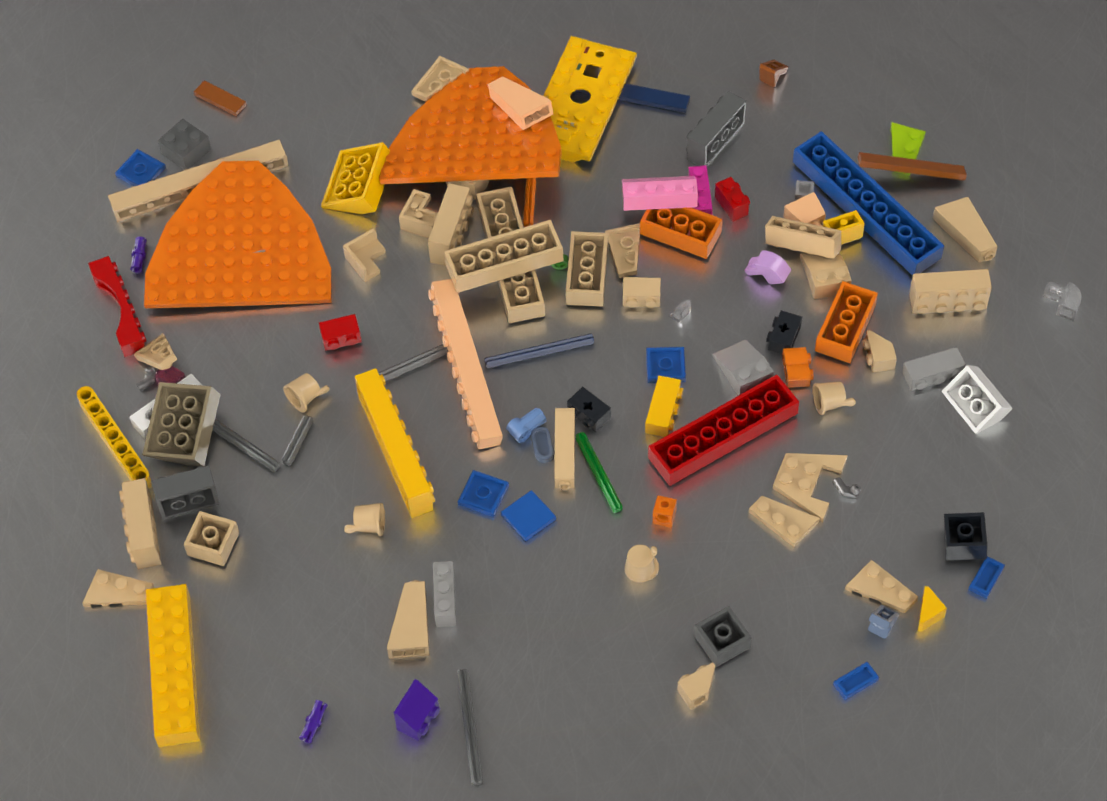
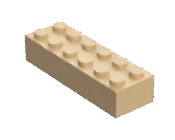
[444,220,563,293]

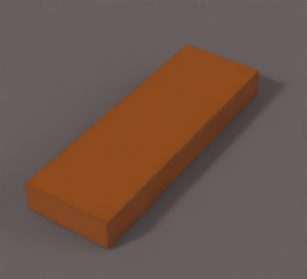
[194,80,247,117]

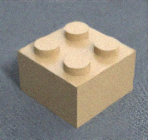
[184,511,239,566]

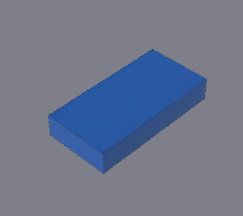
[968,556,1005,599]
[833,662,879,700]

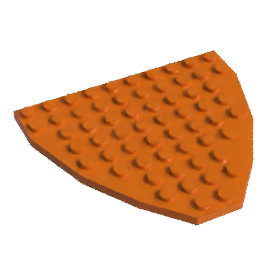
[379,66,562,184]
[144,160,332,309]

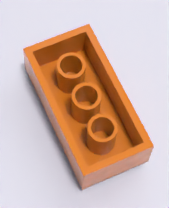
[640,207,723,259]
[815,281,878,363]

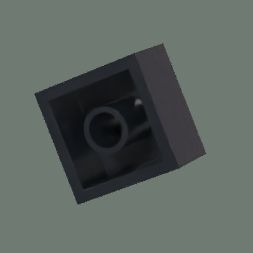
[944,512,987,560]

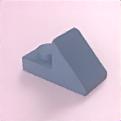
[868,605,900,638]

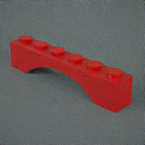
[88,256,147,357]

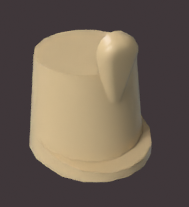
[283,373,329,412]
[812,381,856,415]
[344,503,385,536]
[625,545,659,582]

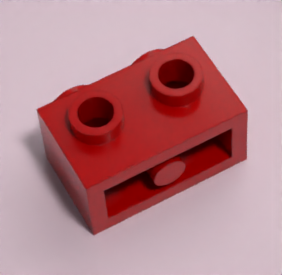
[715,177,750,222]
[318,314,362,351]

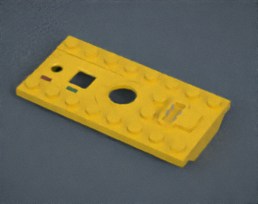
[543,36,637,163]

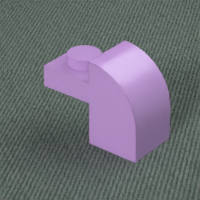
[744,251,791,284]

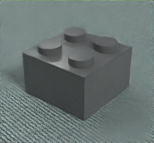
[158,119,211,170]
[694,606,752,667]

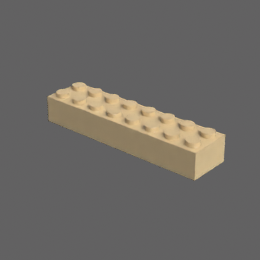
[476,187,545,323]

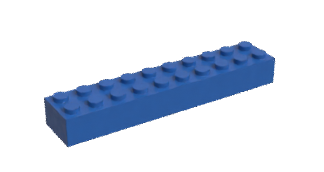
[793,131,944,276]

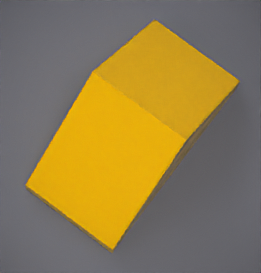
[918,586,947,632]

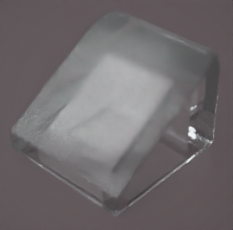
[669,299,691,323]

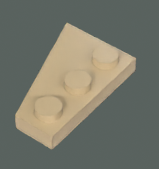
[412,56,469,102]
[605,223,640,278]
[134,333,177,370]
[749,496,820,547]
[845,560,918,613]
[82,569,154,607]

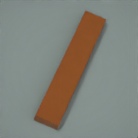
[857,152,967,180]

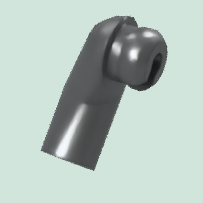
[136,365,158,392]
[832,477,861,498]

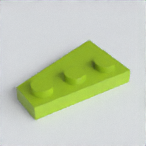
[891,122,926,176]

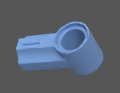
[506,408,546,443]

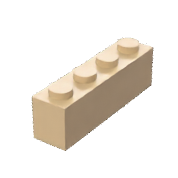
[765,216,841,259]

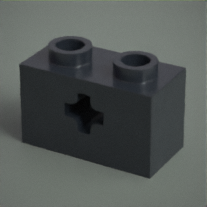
[766,310,802,354]
[567,386,611,432]

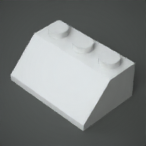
[942,365,1013,434]

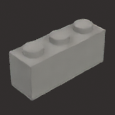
[902,347,966,391]
[433,561,456,627]

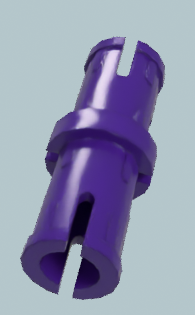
[130,236,147,273]
[299,700,328,743]

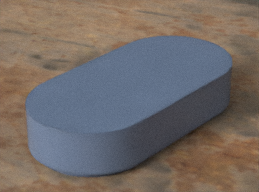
[531,427,554,463]

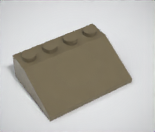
[142,382,221,467]

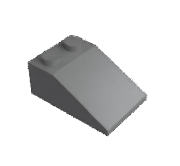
[712,340,774,396]

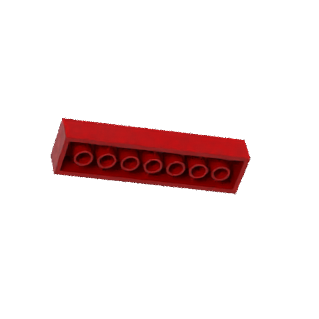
[648,374,799,486]

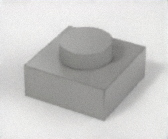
[795,180,815,199]

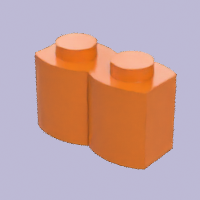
[782,347,814,388]

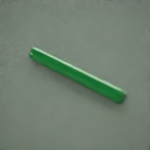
[576,432,623,513]

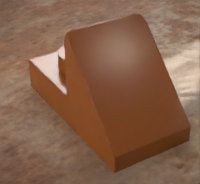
[759,59,789,87]

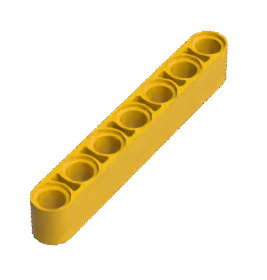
[77,386,152,489]

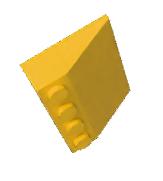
[321,142,390,214]

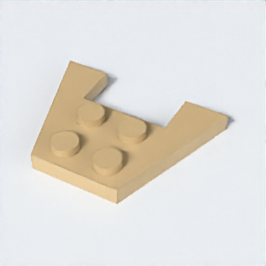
[773,453,848,523]

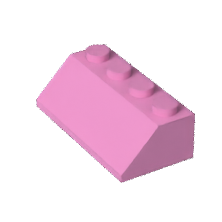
[622,176,698,211]

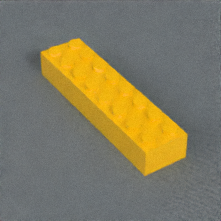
[355,368,435,518]
[146,584,200,747]

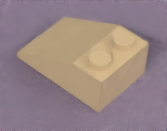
[800,252,852,300]

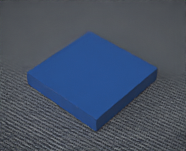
[115,149,166,186]
[646,347,686,383]
[458,470,509,517]
[501,490,556,542]

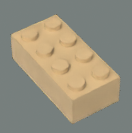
[428,184,474,266]
[566,231,608,307]
[909,269,992,314]
[119,478,161,570]

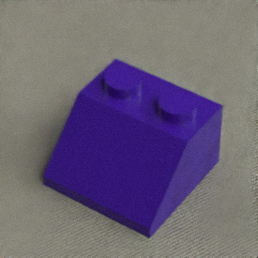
[394,679,440,741]

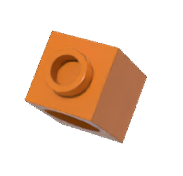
[653,495,677,528]

